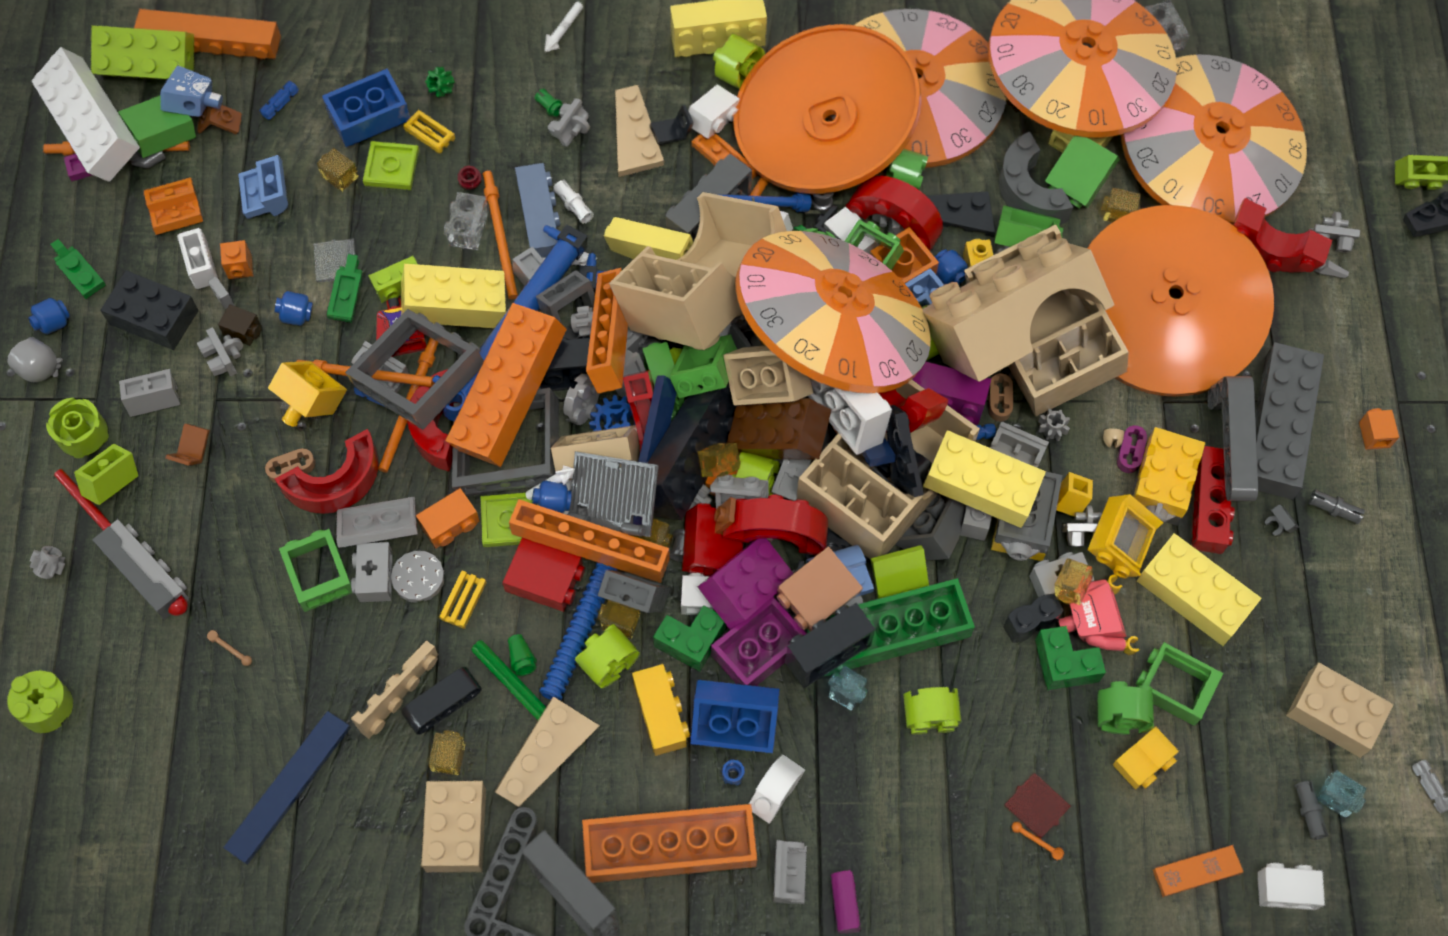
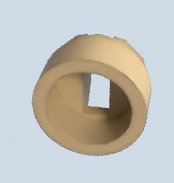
[1103,429,1124,448]

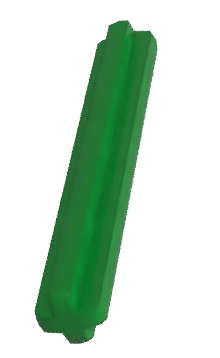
[471,640,546,720]

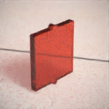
[1004,773,1071,839]

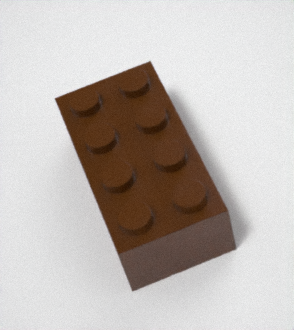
[726,399,832,460]

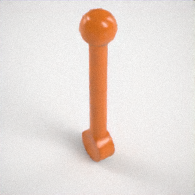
[1011,822,1064,860]

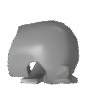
[8,337,63,382]

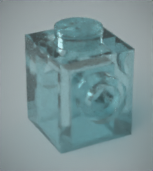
[828,666,869,711]
[1317,770,1367,818]

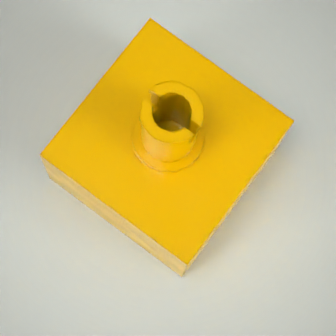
[268,361,347,427]

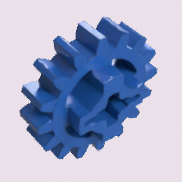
[589,395,636,431]

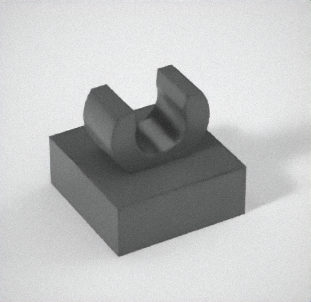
[1265,504,1299,536]

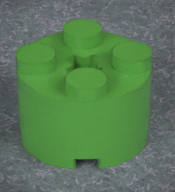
[885,149,928,190]
[1097,681,1154,735]

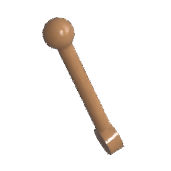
[207,630,252,666]

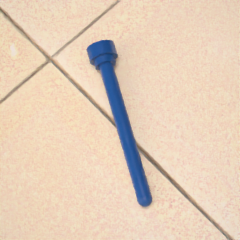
[716,193,812,212]

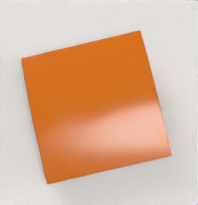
[144,177,203,235]

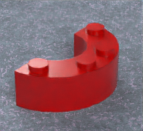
[846,176,943,252]
[1233,198,1332,272]
[407,369,457,472]
[878,388,949,433]
[275,429,379,513]
[723,495,828,556]

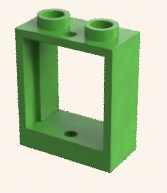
[994,206,1063,247]
[845,220,904,270]
[669,334,737,398]
[642,342,684,420]
[279,529,352,612]
[1136,642,1223,726]

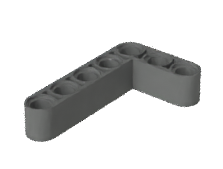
[1207,376,1258,501]
[464,807,538,936]

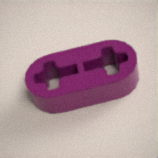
[1117,425,1147,473]

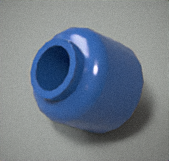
[935,249,968,285]
[274,291,313,326]
[28,298,70,335]
[532,480,572,513]

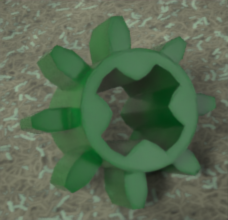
[425,67,455,97]

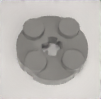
[563,374,600,425]

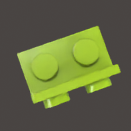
[368,256,418,303]

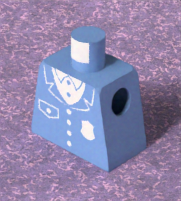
[161,66,223,117]

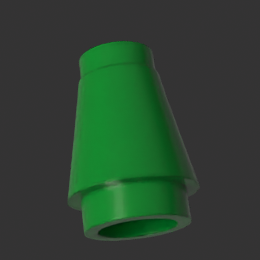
[508,634,537,676]

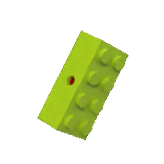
[91,26,194,80]

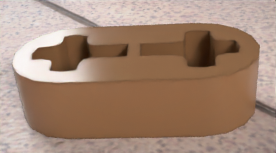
[988,373,1013,422]
[265,448,316,483]

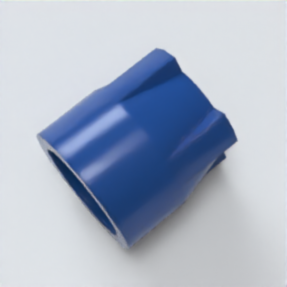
[722,760,744,786]

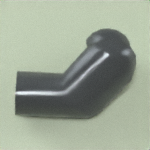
[130,150,166,168]

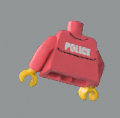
[1058,575,1140,655]

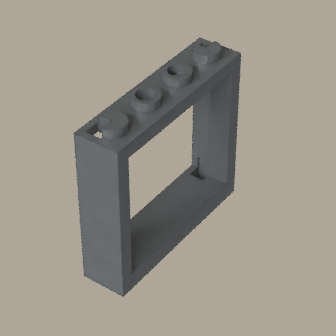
[345,309,484,430]
[452,387,559,496]
[522,830,620,936]

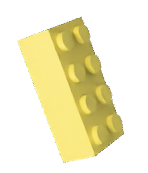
[670,0,767,57]
[401,264,506,328]
[923,430,1046,528]
[1137,533,1262,646]

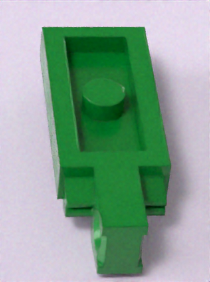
[50,239,106,299]
[327,254,362,323]

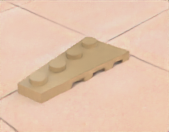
[615,85,664,177]
[351,641,438,739]
[495,697,599,807]

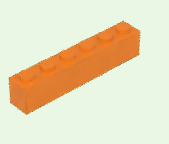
[134,9,281,59]
[586,268,628,394]
[509,499,670,583]

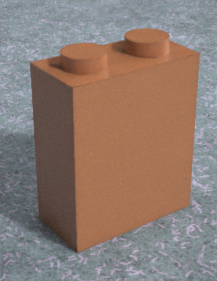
[777,546,863,631]

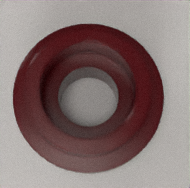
[457,166,482,189]

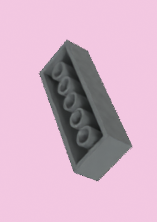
[1255,342,1324,500]

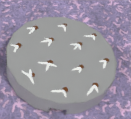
[391,551,444,603]

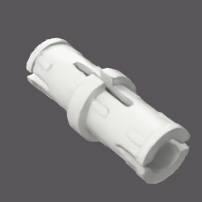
[553,180,594,224]

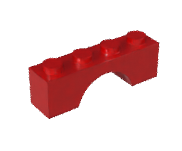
[623,370,654,452]

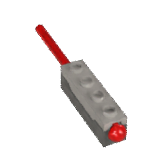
[54,469,189,620]

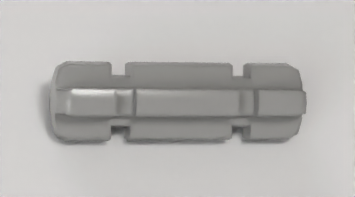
[1412,760,1448,813]

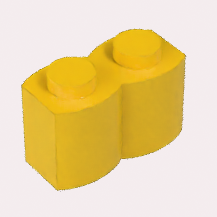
[1113,727,1179,790]

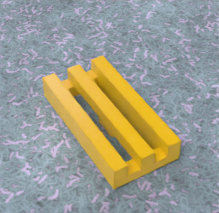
[403,110,455,154]
[439,571,487,629]

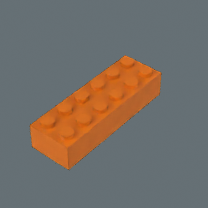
[446,303,567,467]
[582,804,757,883]

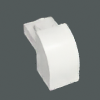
[749,754,805,824]

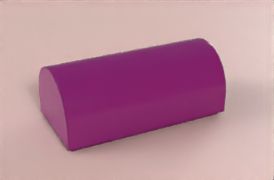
[831,870,861,933]

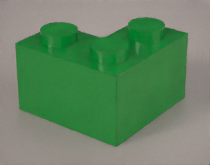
[653,605,726,672]
[1035,626,1106,690]

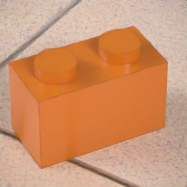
[416,488,480,549]

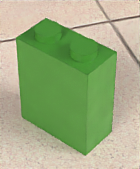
[118,96,196,158]
[1045,136,1120,209]

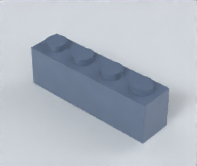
[515,163,560,257]

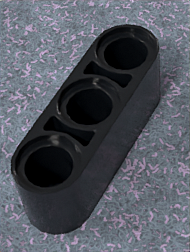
[401,667,482,735]

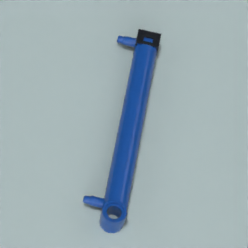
[432,224,588,421]

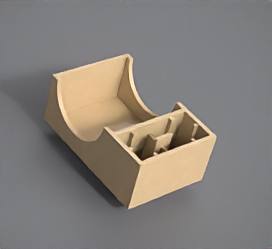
[609,192,787,350]
[964,225,1129,416]
[923,233,1115,382]
[796,380,980,559]

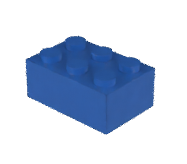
[322,69,410,147]
[691,680,779,753]

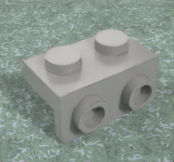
[710,474,769,508]

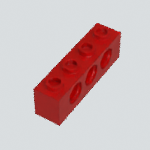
[1191,446,1235,554]

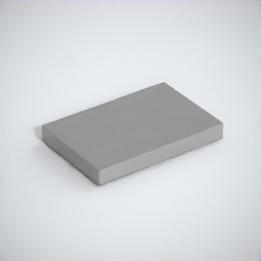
[336,497,418,548]

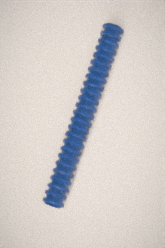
[539,531,634,701]

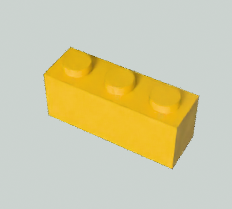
[632,664,690,756]

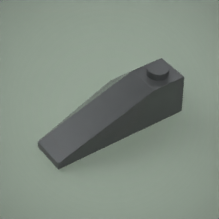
[895,493,966,561]

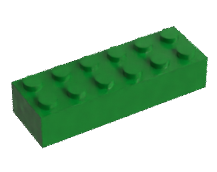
[804,578,975,677]

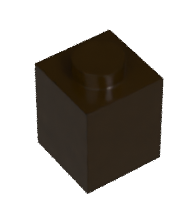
[218,304,262,346]

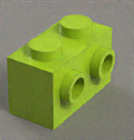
[1395,155,1448,190]
[74,444,138,505]

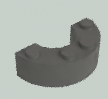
[999,132,1073,224]

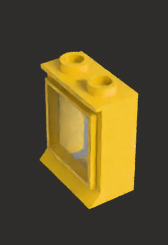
[1088,494,1164,579]

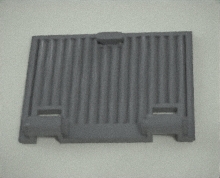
[567,451,659,537]

